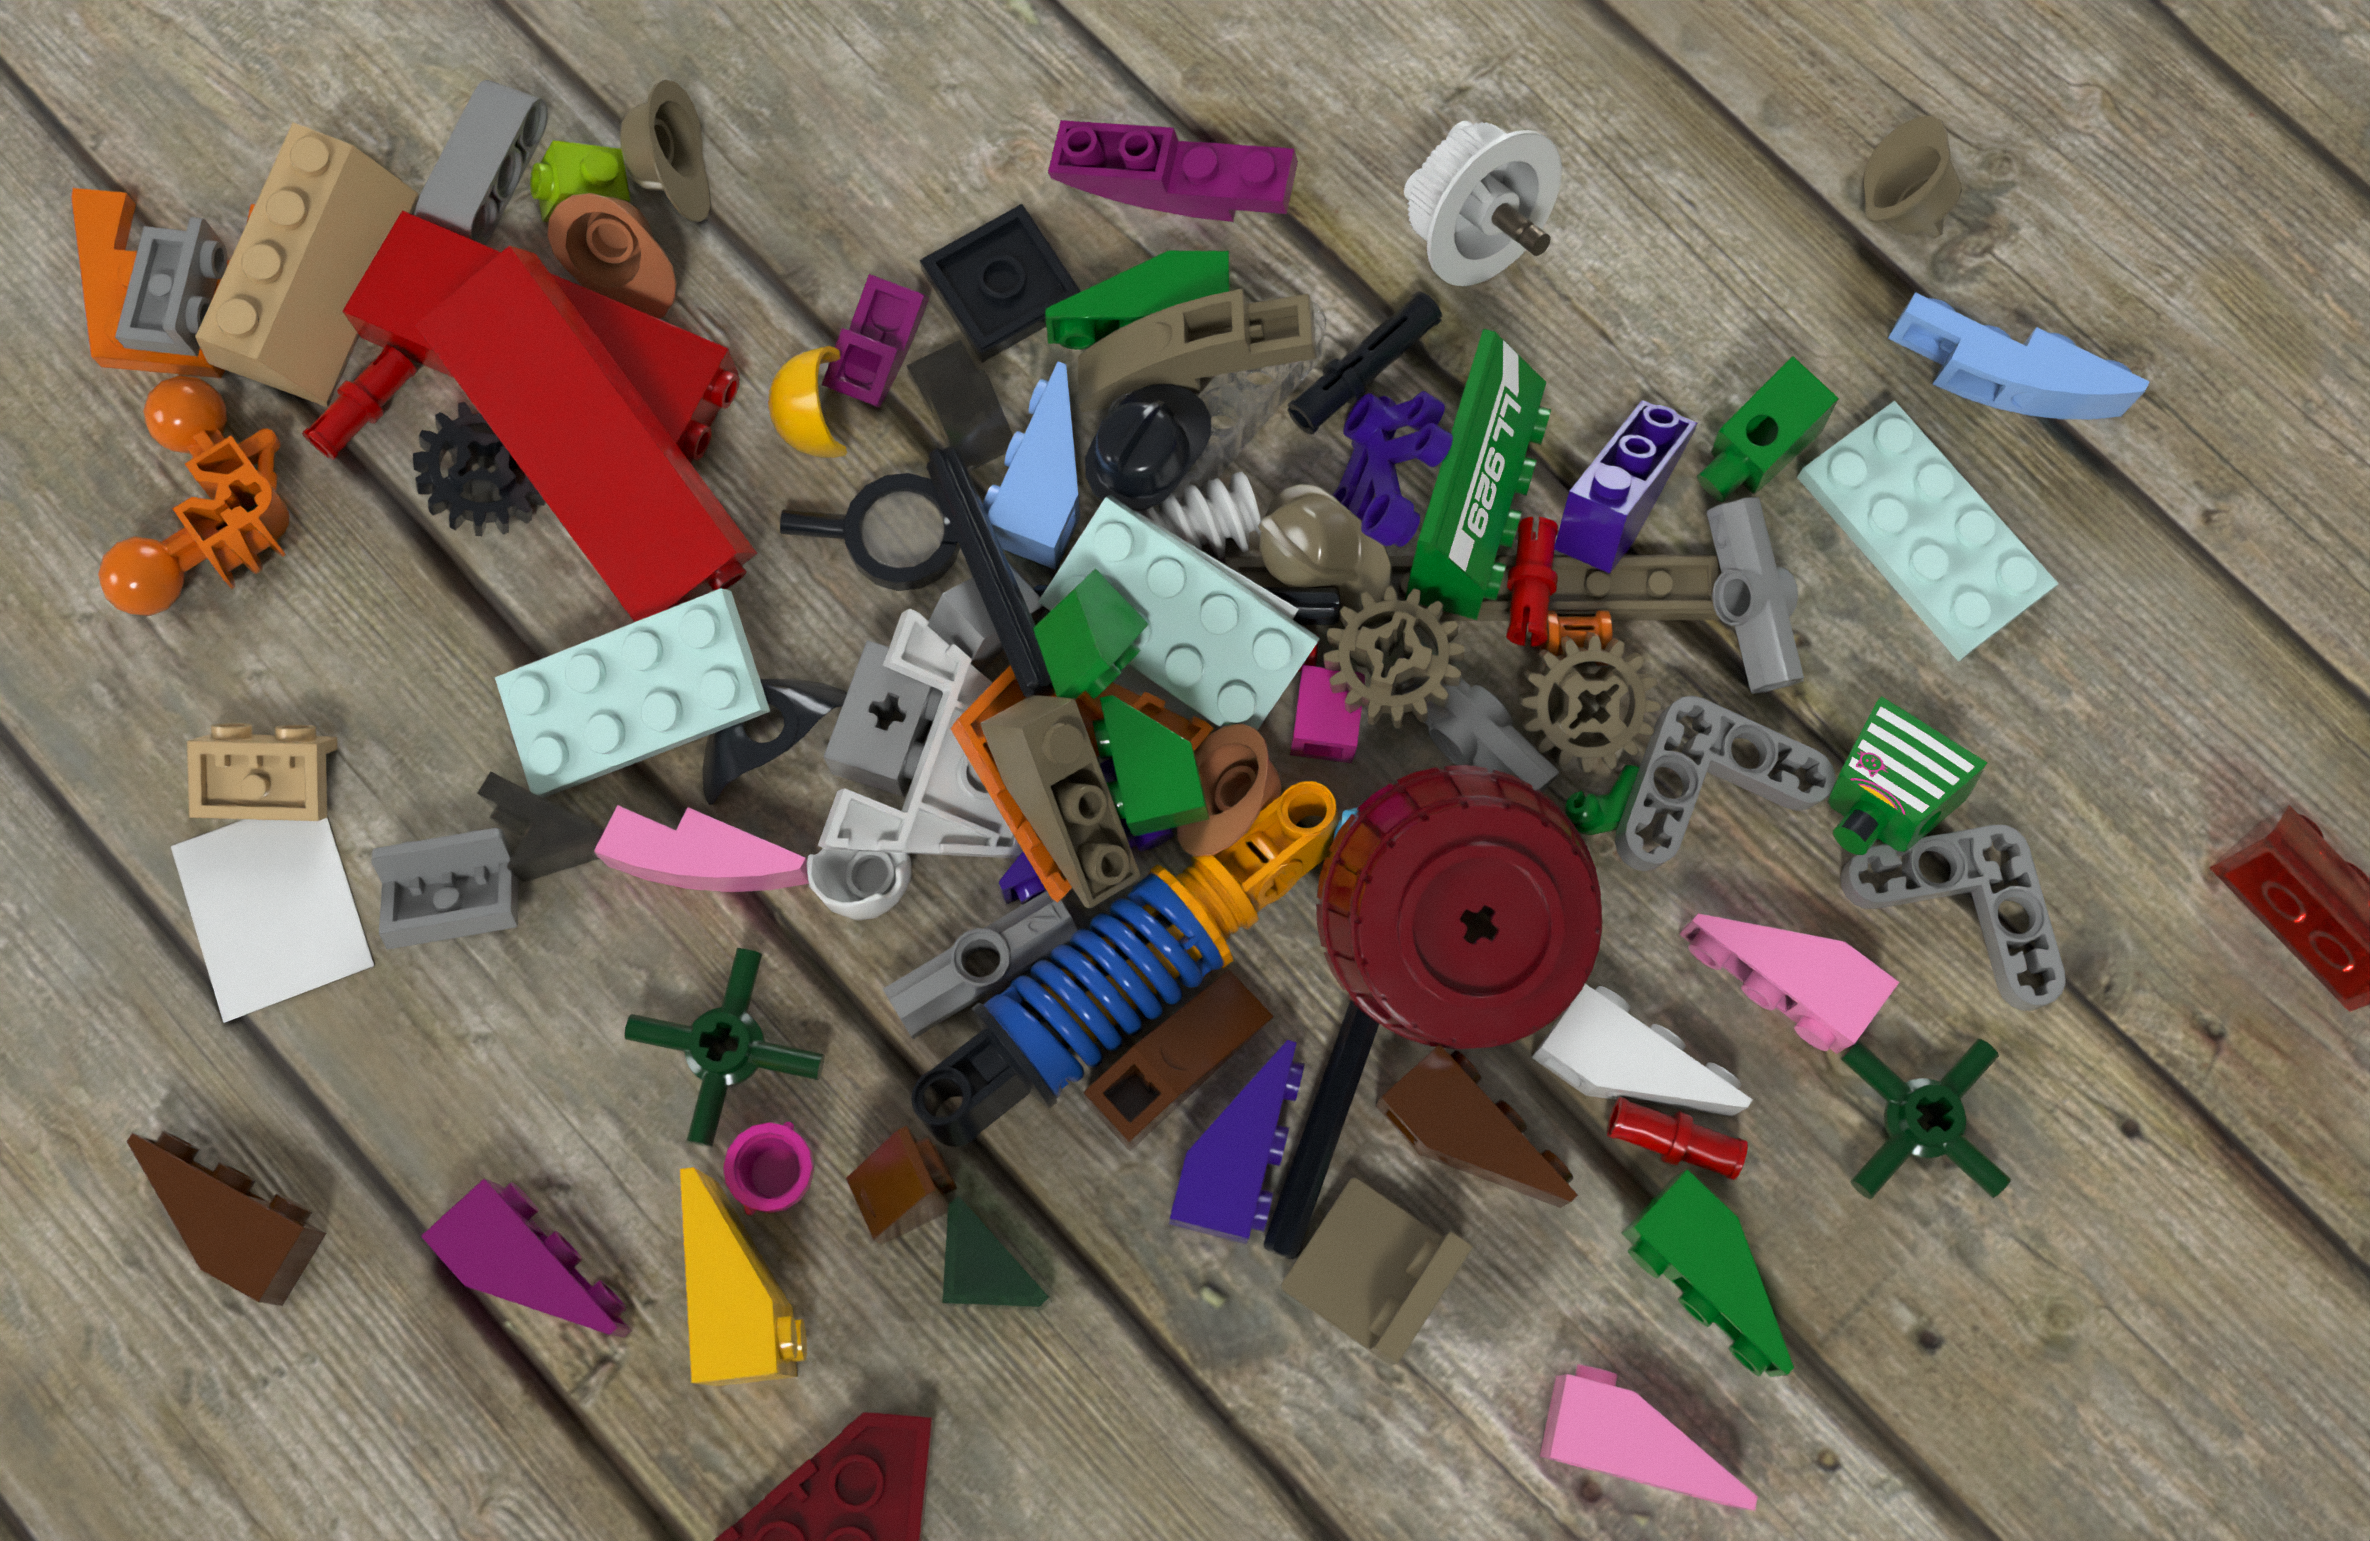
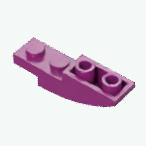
[1048,120,1298,222]

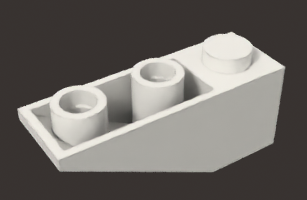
[1531,984,1753,1116]

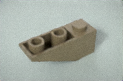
[980,695,1142,909]

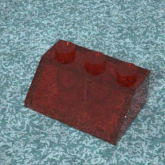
[2209,805,2370,1012]

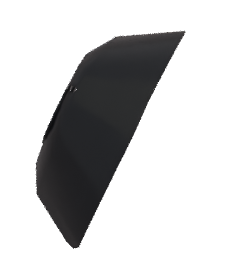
[702,679,847,805]

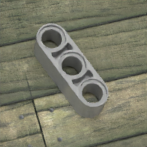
[416,80,548,246]

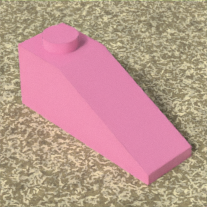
[1539,1365,1758,1511]

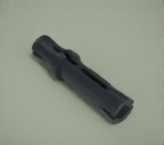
[1287,291,1442,435]

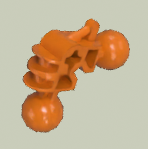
[98,375,289,616]

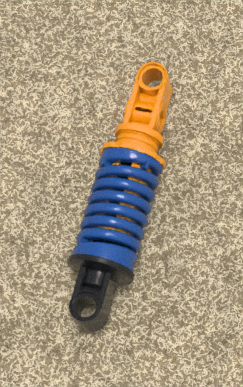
[911,781,1340,1146]

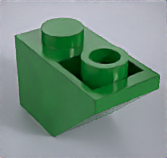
[1033,568,1149,699]
[1093,695,1209,837]

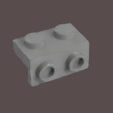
[115,217,227,356]
[371,828,519,950]

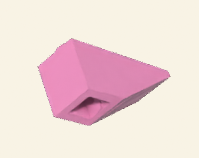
[1679,913,1900,1054]

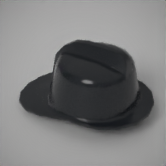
[1085,384,1211,511]

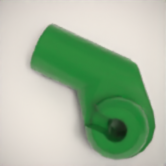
[1564,764,1639,835]

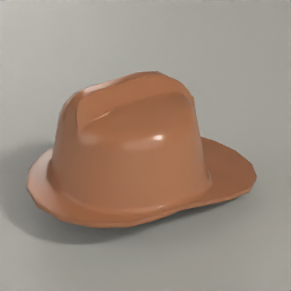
[548,193,677,319]
[1177,723,1282,856]

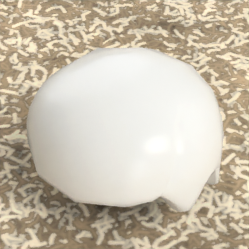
[806,848,912,920]

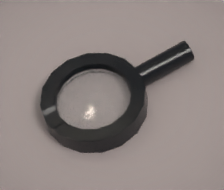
[780,473,960,591]

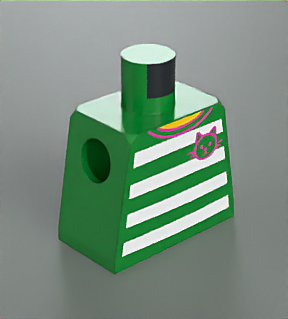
[1828,696,1988,855]

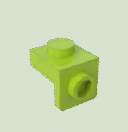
[530,140,630,222]

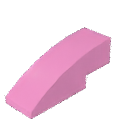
[594,805,809,892]

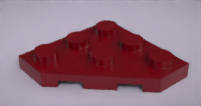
[713,1412,934,1541]

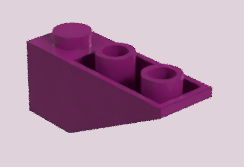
[421,1178,632,1338]

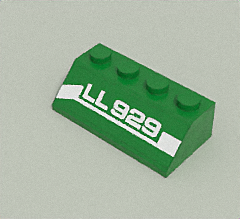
[1405,328,1552,620]

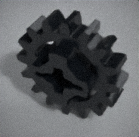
[413,402,546,536]

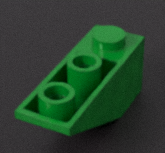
[1046,251,1229,350]
[1621,1169,1794,1377]

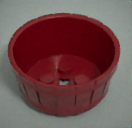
[1316,765,1602,1049]

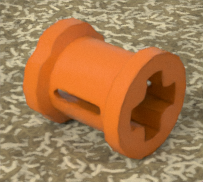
[1540,610,1612,666]

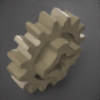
[1324,586,1465,728]
[1518,632,1661,773]

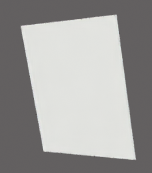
[171,818,374,1023]

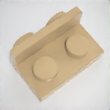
[187,723,337,821]

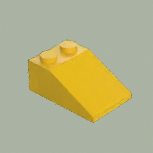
[680,1167,807,1386]

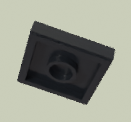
[919,204,1081,363]

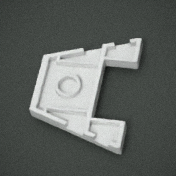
[818,608,1023,858]

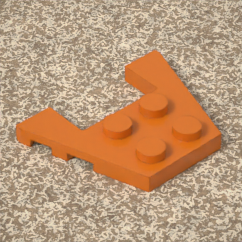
[71,188,255,378]
[950,665,1214,903]

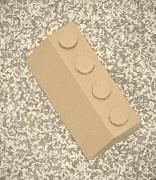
[195,122,419,407]

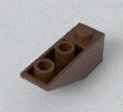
[1083,970,1274,1151]
[1375,1044,1578,1208]
[846,1125,958,1245]
[127,1131,326,1306]

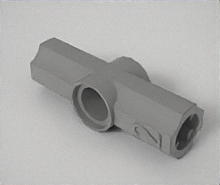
[1707,497,1804,694]
[1385,641,1559,793]
[883,891,1078,1039]

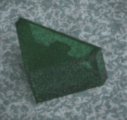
[942,1196,1052,1310]

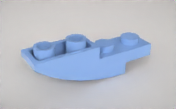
[1888,292,2150,420]

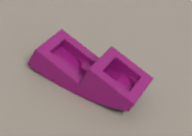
[821,274,930,408]

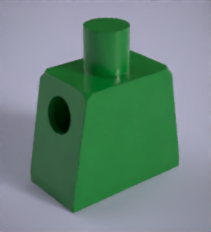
[1697,356,1839,502]

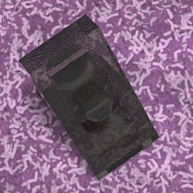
[906,340,1013,472]
[477,771,604,882]

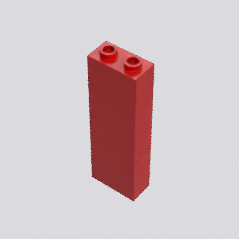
[342,210,740,463]
[415,245,758,622]

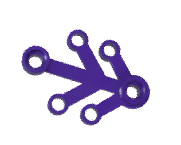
[1333,391,1453,547]

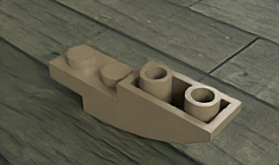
[1078,289,1317,413]

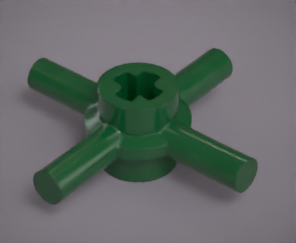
[624,948,825,1147]
[1840,1039,2011,1199]

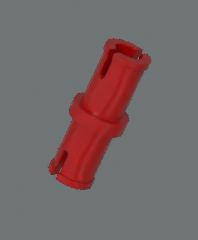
[302,345,417,460]
[1506,517,1558,646]
[1606,1097,1748,1180]

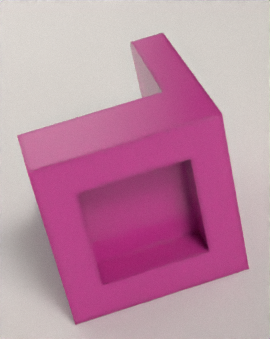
[1290,665,1365,764]

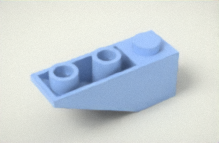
[983,361,1080,570]

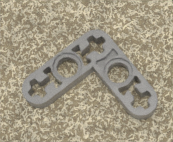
[1615,695,1836,871]
[1840,825,2066,1011]

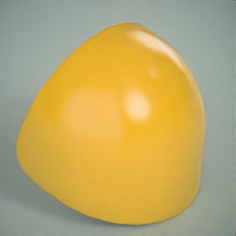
[768,346,847,458]

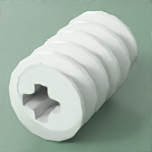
[1137,472,1261,559]

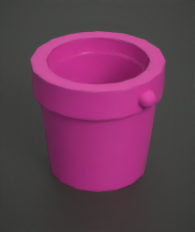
[723,1121,815,1215]

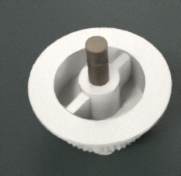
[1404,121,1562,286]

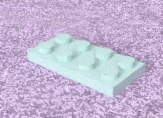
[1797,400,2059,662]
[1038,495,1320,730]
[495,588,770,798]

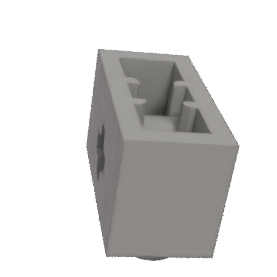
[824,640,943,796]

